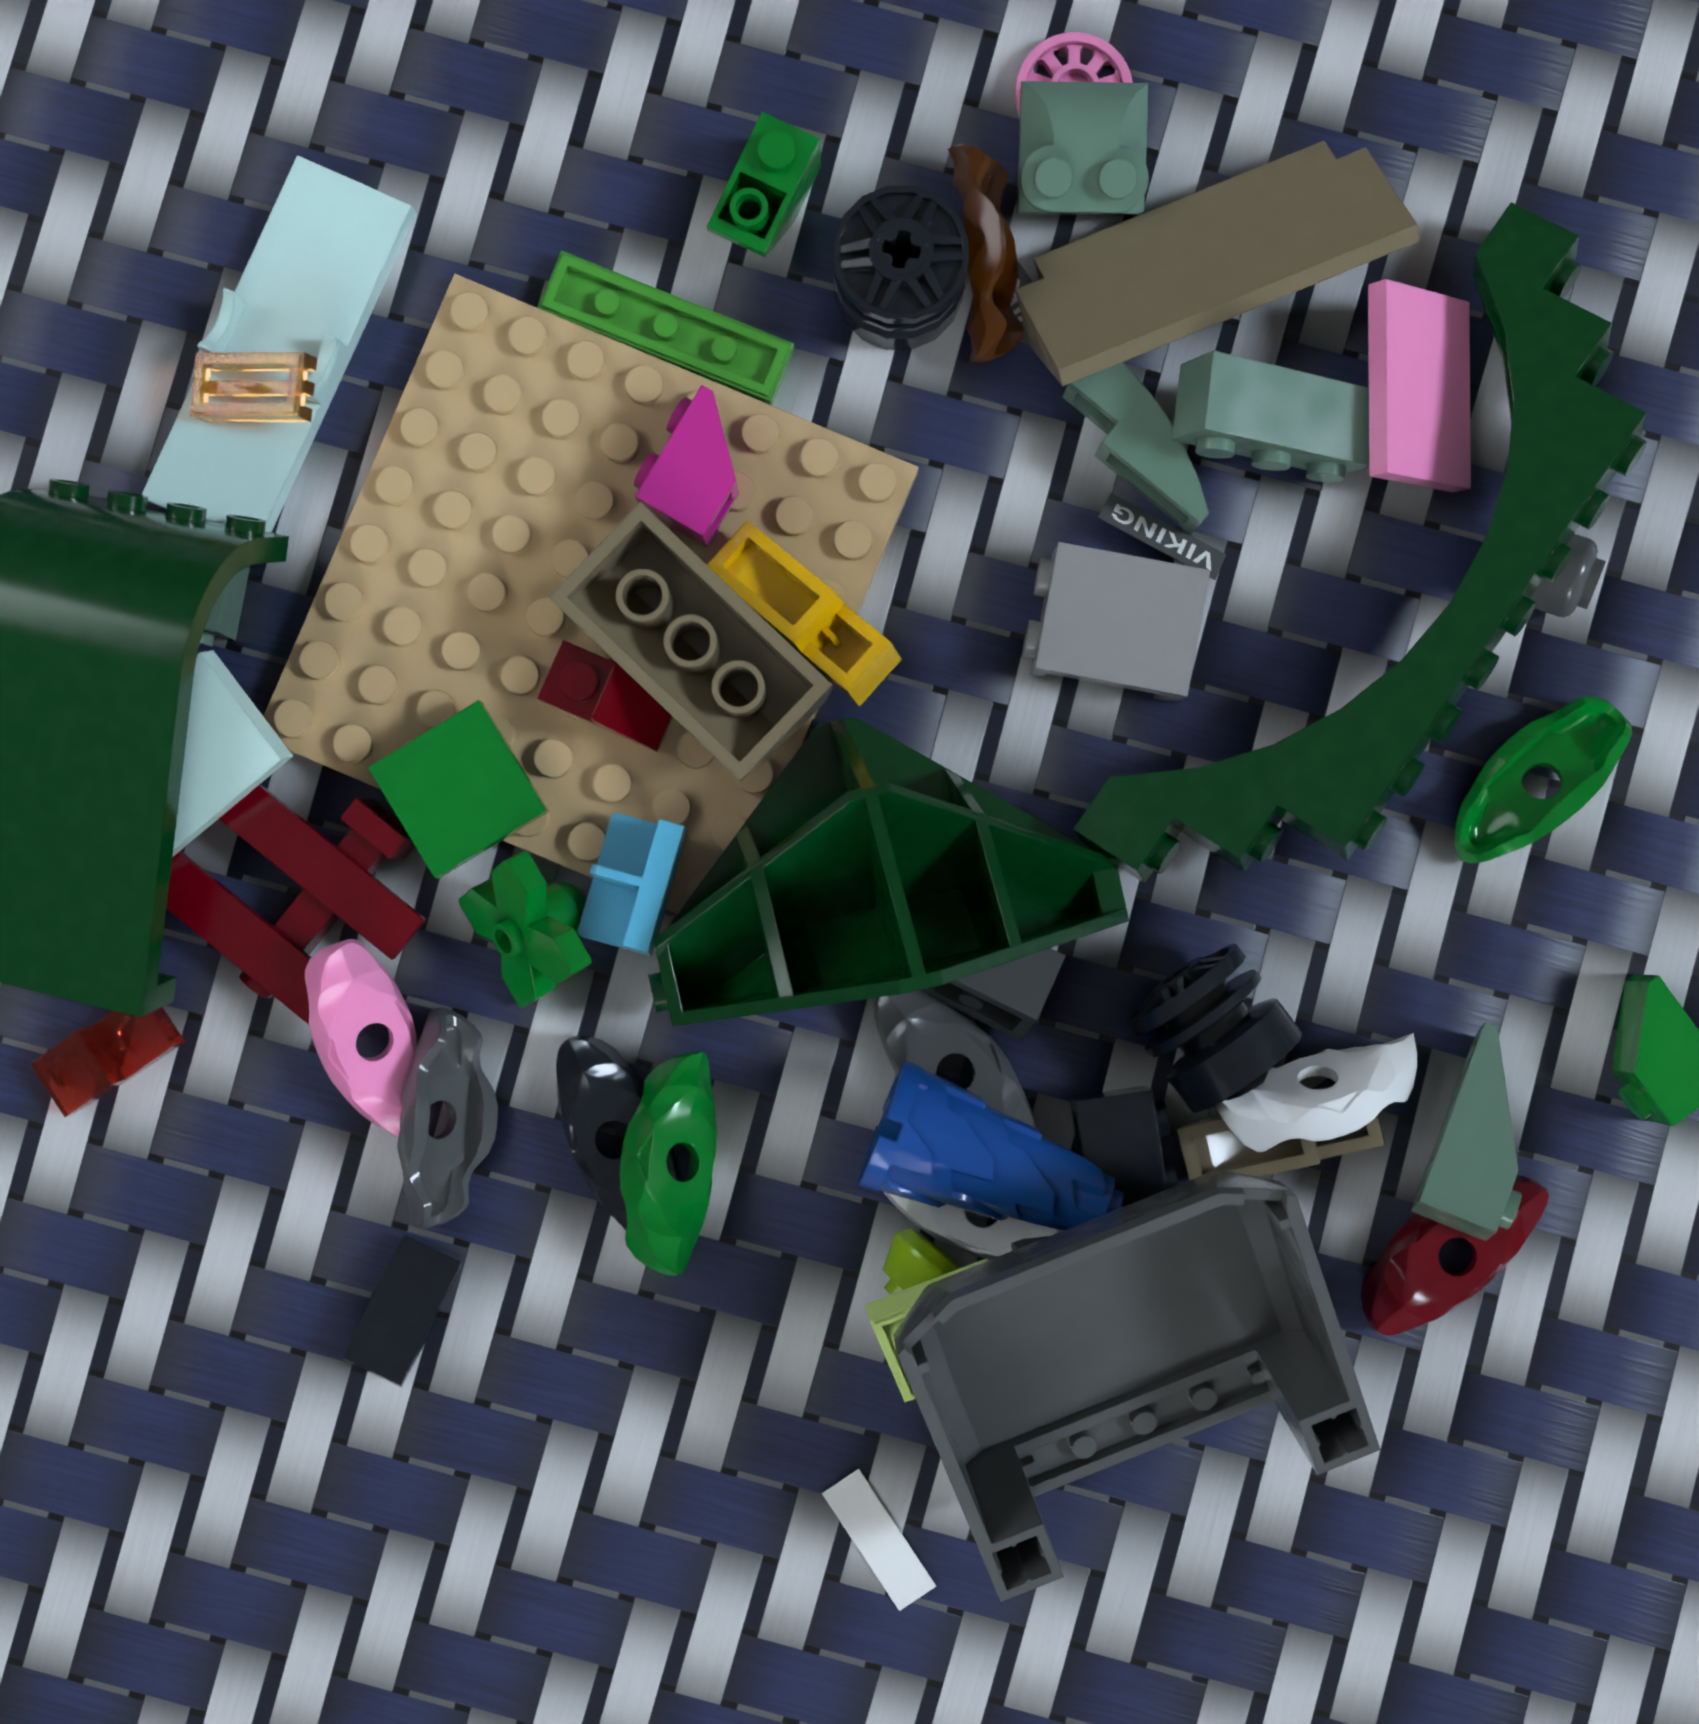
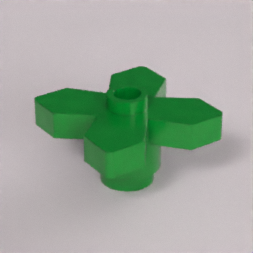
[458,850,592,1008]

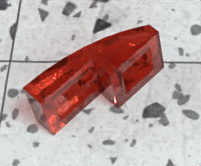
[31,1007,185,1117]

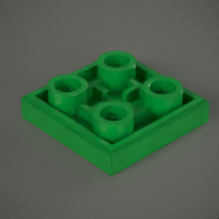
[368,700,549,879]

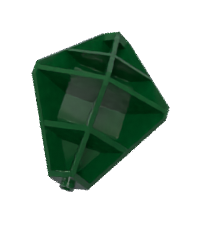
[648,717,1129,1027]

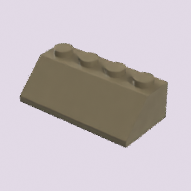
[549,502,833,781]

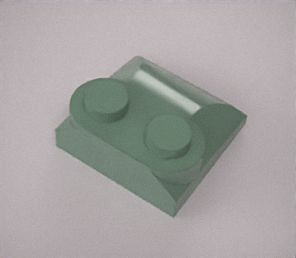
[1016,81,1149,216]

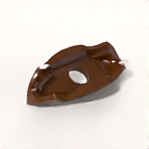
[947,144,1024,363]

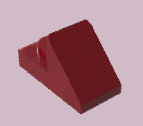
[537,640,673,752]

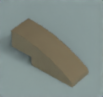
[1176,1084,1385,1180]

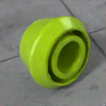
[882,1228,961,1294]

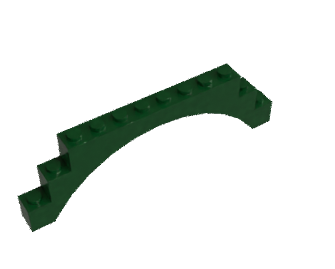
[1073,202,1648,884]

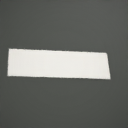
[822,1469,936,1611]

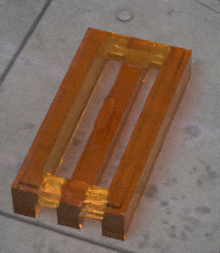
[190,352,317,422]

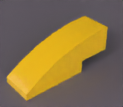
[707,520,902,707]

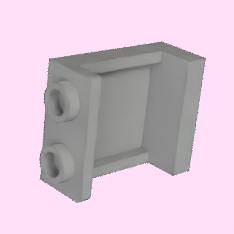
[1022,542,1210,703]

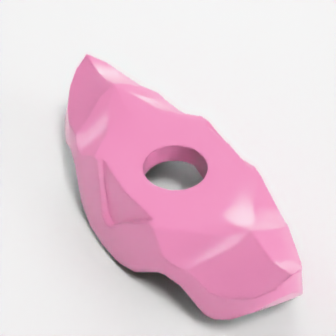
[305,939,419,1137]

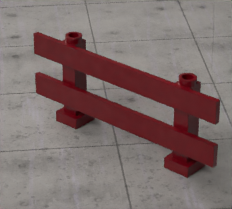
[166,784,426,1025]

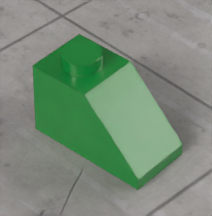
[1611,974,1699,1126]

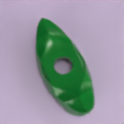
[1454,696,1632,864]
[619,1051,717,1276]

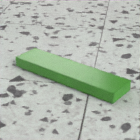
[538,250,795,405]

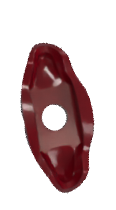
[1361,1175,1549,1336]

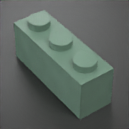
[1172,350,1369,483]

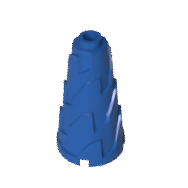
[858,1060,1124,1230]

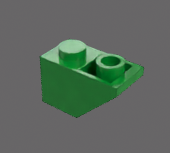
[707,112,821,257]

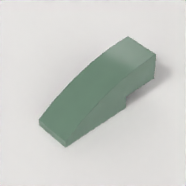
[1062,362,1209,535]

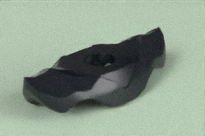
[556,1035,677,1230]

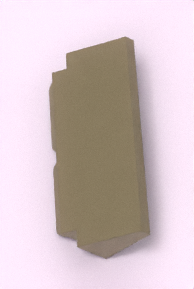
[1015,140,1420,386]

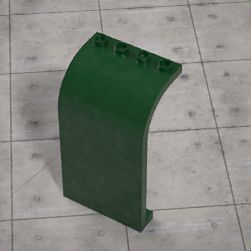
[0,479,289,1017]

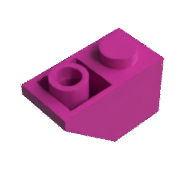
[634,385,739,548]

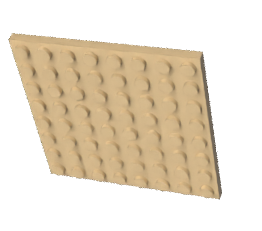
[263,273,919,914]

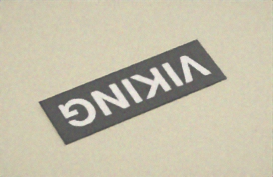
[1098,493,1227,580]

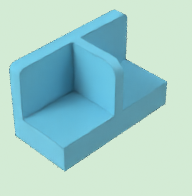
[578,813,687,957]

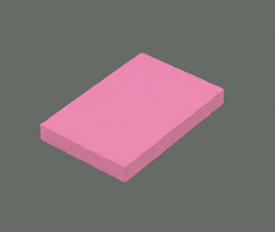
[1368,279,1471,492]

